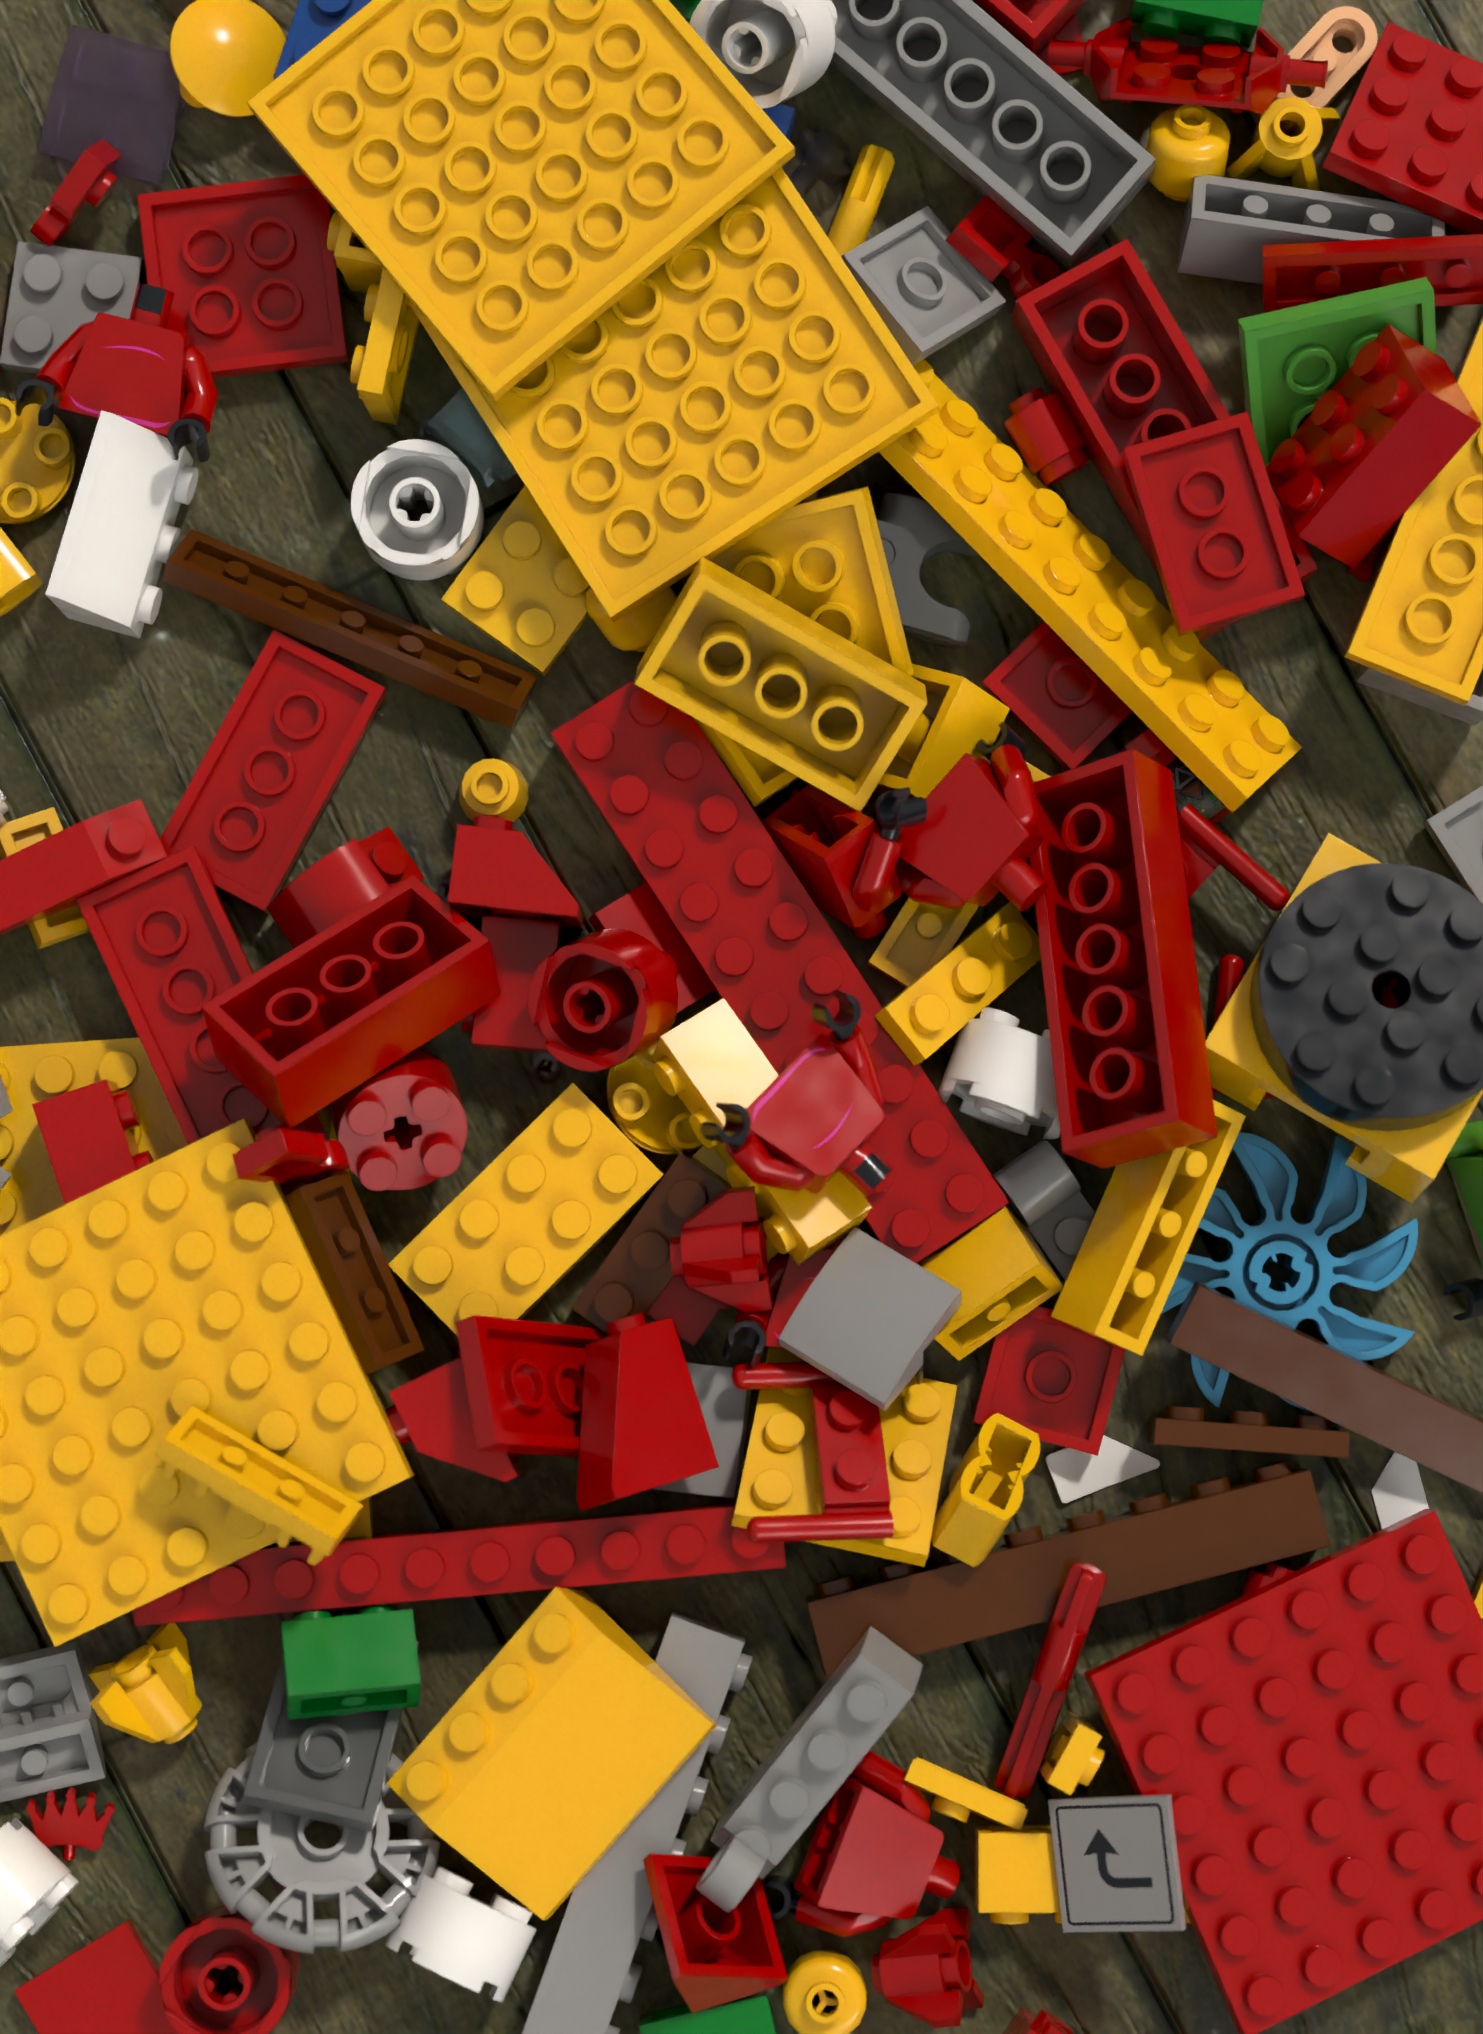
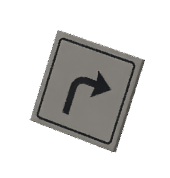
[1048,1794,1186,1933]

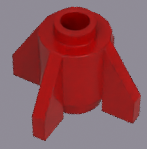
[670,1186,773,1312]
[871,1907,984,2028]

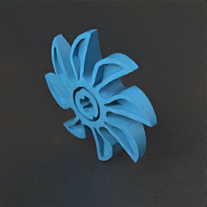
[1160,1132,1418,1411]

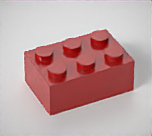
[1266,324,1482,569]

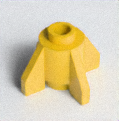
[1224,97,1341,191]
[88,1623,202,1744]

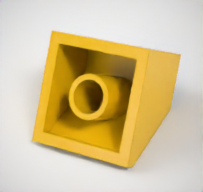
[873,664,1010,799]

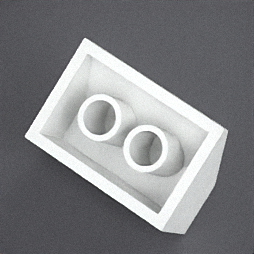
[45,410,198,639]

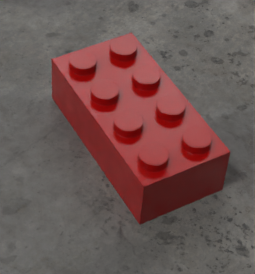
[201,875,501,1129]

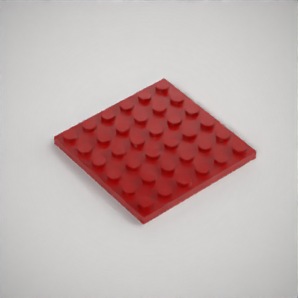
[1084,1509,1483,2034]

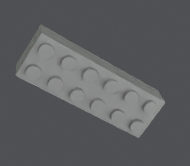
[830,0,1156,270]

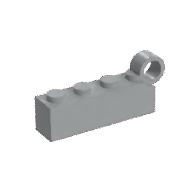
[695,1626,923,1913]

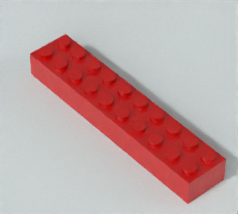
[551,679,1009,1263]

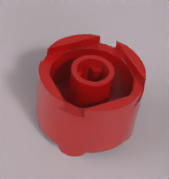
[528,929,678,1071]
[329,1047,468,1191]
[159,1905,299,2034]

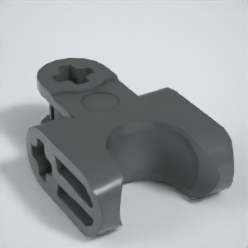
[876,493,980,649]

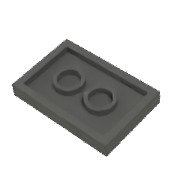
[243,1613,419,1833]

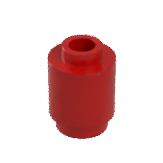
[1003,387,1090,487]

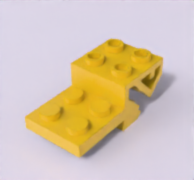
[327,212,420,425]

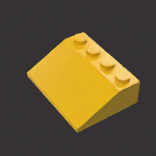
[387,1587,717,1920]

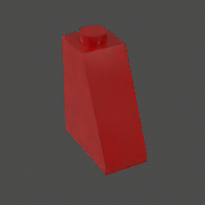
[577,1313,719,1511]

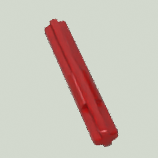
[995,1562,1107,1799]

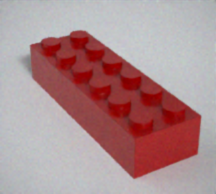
[1011,239,1318,642]
[1030,749,1218,1169]

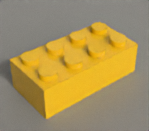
[634,557,928,812]
[388,1083,664,1336]

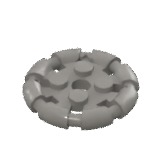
[203,1741,441,1954]

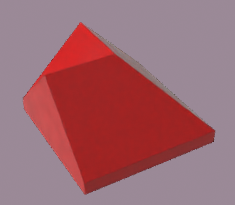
[643,1853,788,2013]

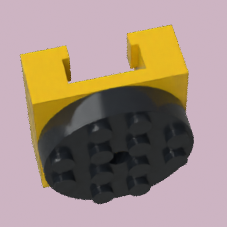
[1206,833,1483,1203]

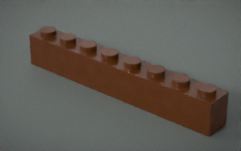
[806,1460,1331,1679]

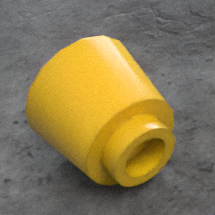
[458,759,529,822]

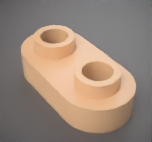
[1276,6,1378,118]

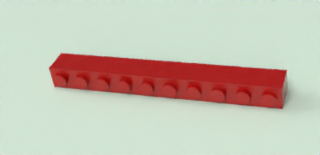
[133,1503,786,1626]

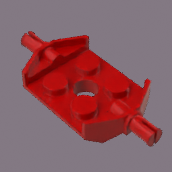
[1047,18,1328,115]

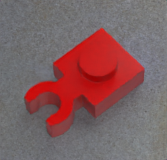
[30,139,122,247]
[945,194,1061,299]
[232,1124,350,1184]

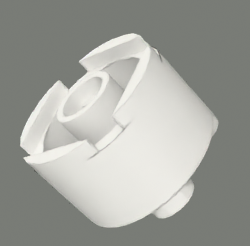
[689,0,837,109]
[351,439,484,580]
[938,1007,1060,1139]
[0,1818,79,1967]
[385,1864,537,2002]

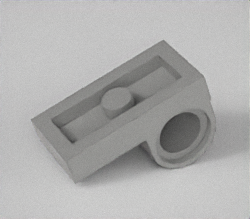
[992,1140,1095,1281]

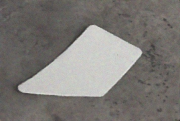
[1045,1435,1160,1503]
[1372,1452,1429,1529]

